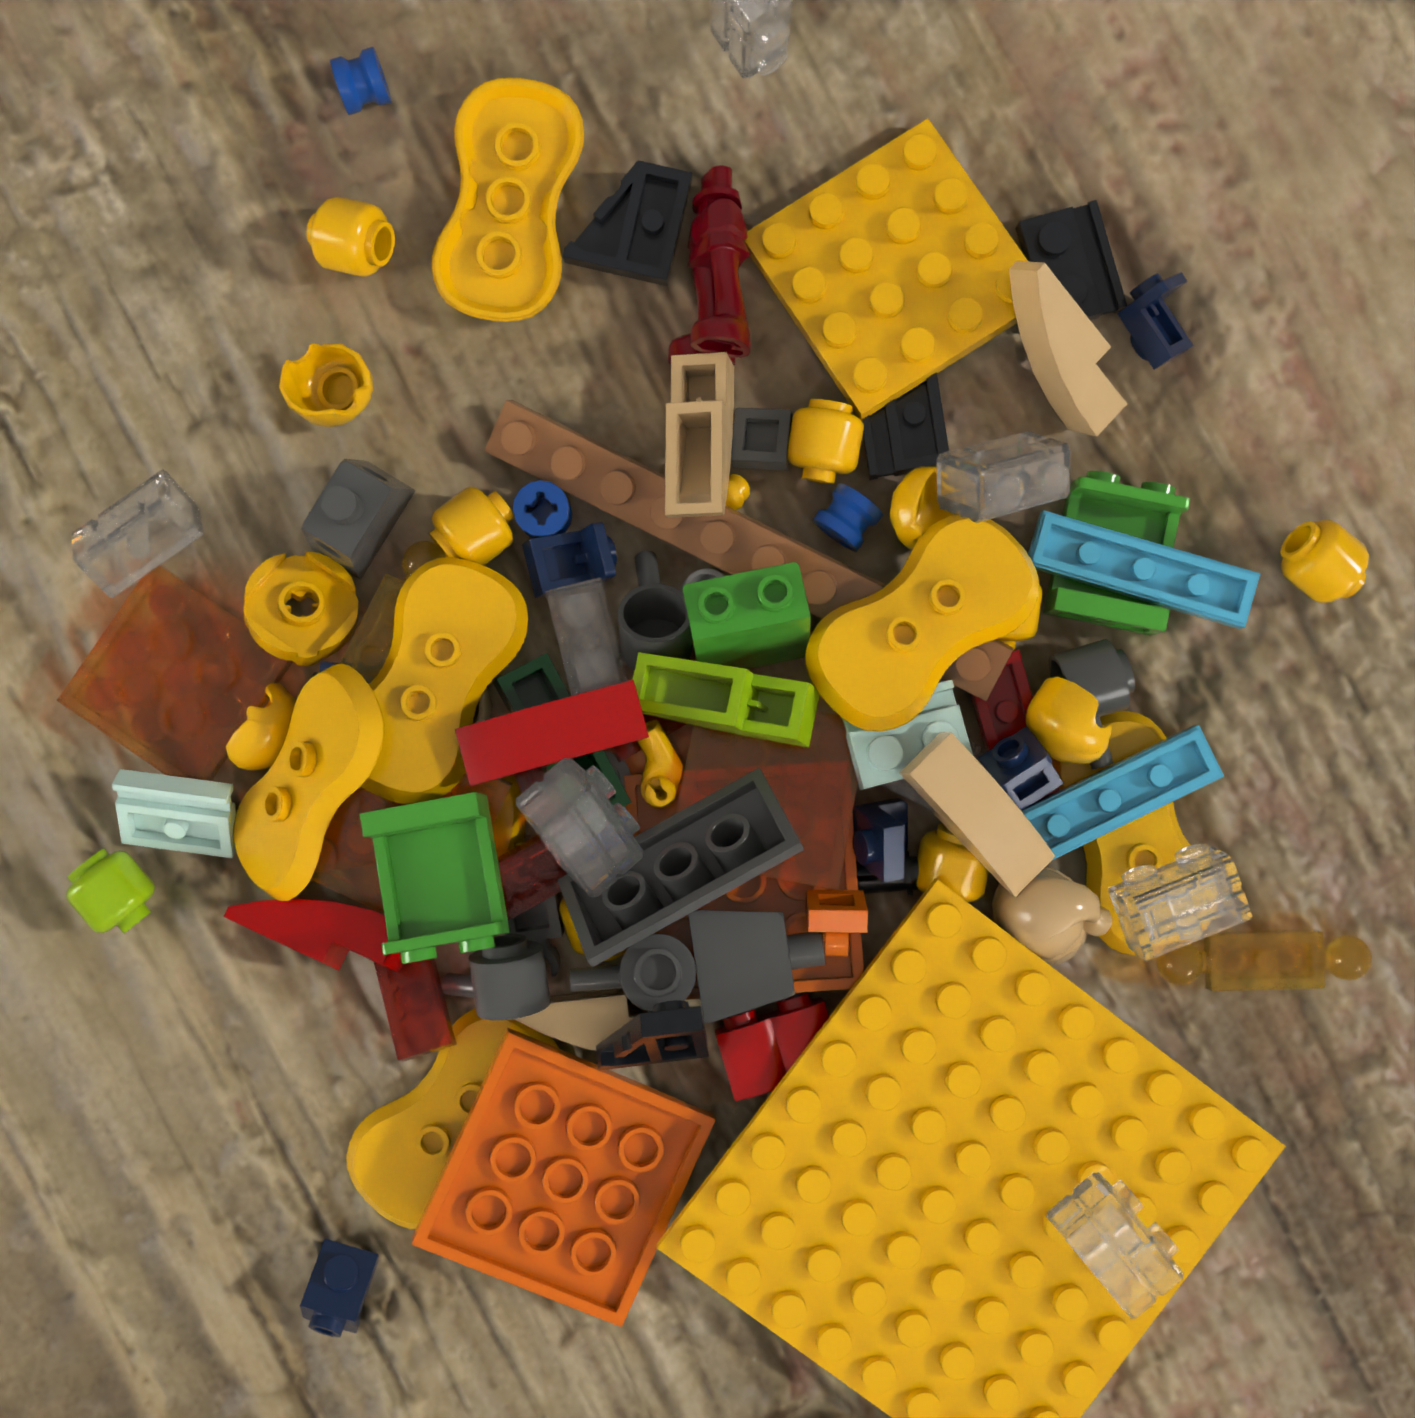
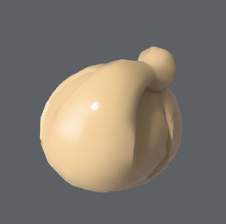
[991,866,1112,967]

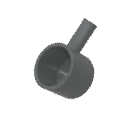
[618,550,692,670]
[1049,639,1135,769]
[441,934,551,1020]
[570,934,696,1012]

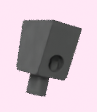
[301,459,415,579]
[688,910,826,1023]

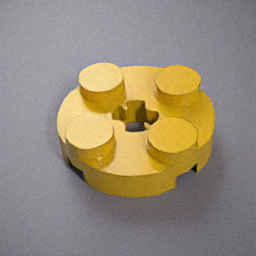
[244,551,359,666]

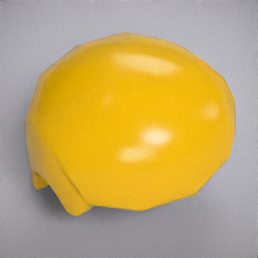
[279,343,373,428]
[890,466,970,550]
[1026,677,1112,763]
[226,683,296,771]

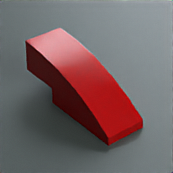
[455,680,649,786]
[223,899,402,973]

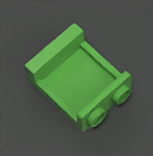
[1043,471,1190,636]
[683,562,811,669]
[359,792,510,964]

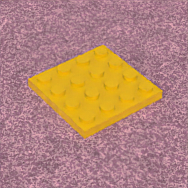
[744,118,1029,420]

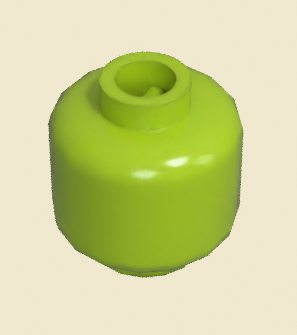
[66,848,155,934]

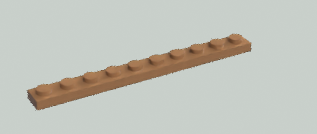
[485,400,1013,701]

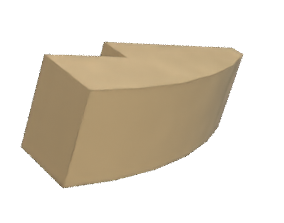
[1009,261,1127,437]
[665,352,734,518]
[899,732,1055,897]
[515,988,650,1051]

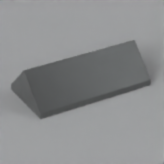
[557,767,804,967]

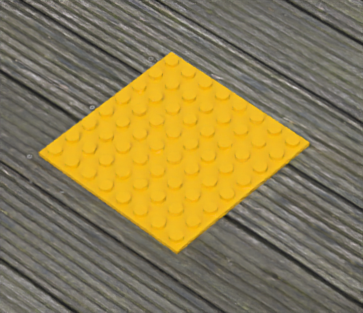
[656,878,1286,1418]

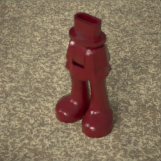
[668,165,751,365]

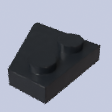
[563,160,692,286]
[596,1000,709,1071]

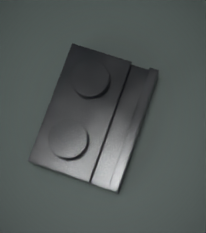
[1015,200,1127,320]
[862,372,951,480]

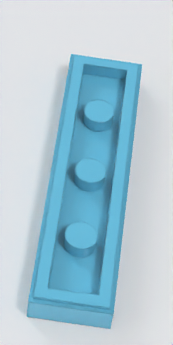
[1028,510,1261,629]
[1022,725,1224,860]

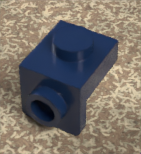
[1117,272,1194,370]
[522,522,617,598]
[978,726,1064,811]
[852,798,908,883]
[300,1239,379,1337]

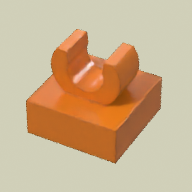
[806,890,868,956]

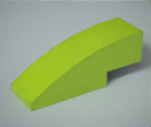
[632,652,820,748]

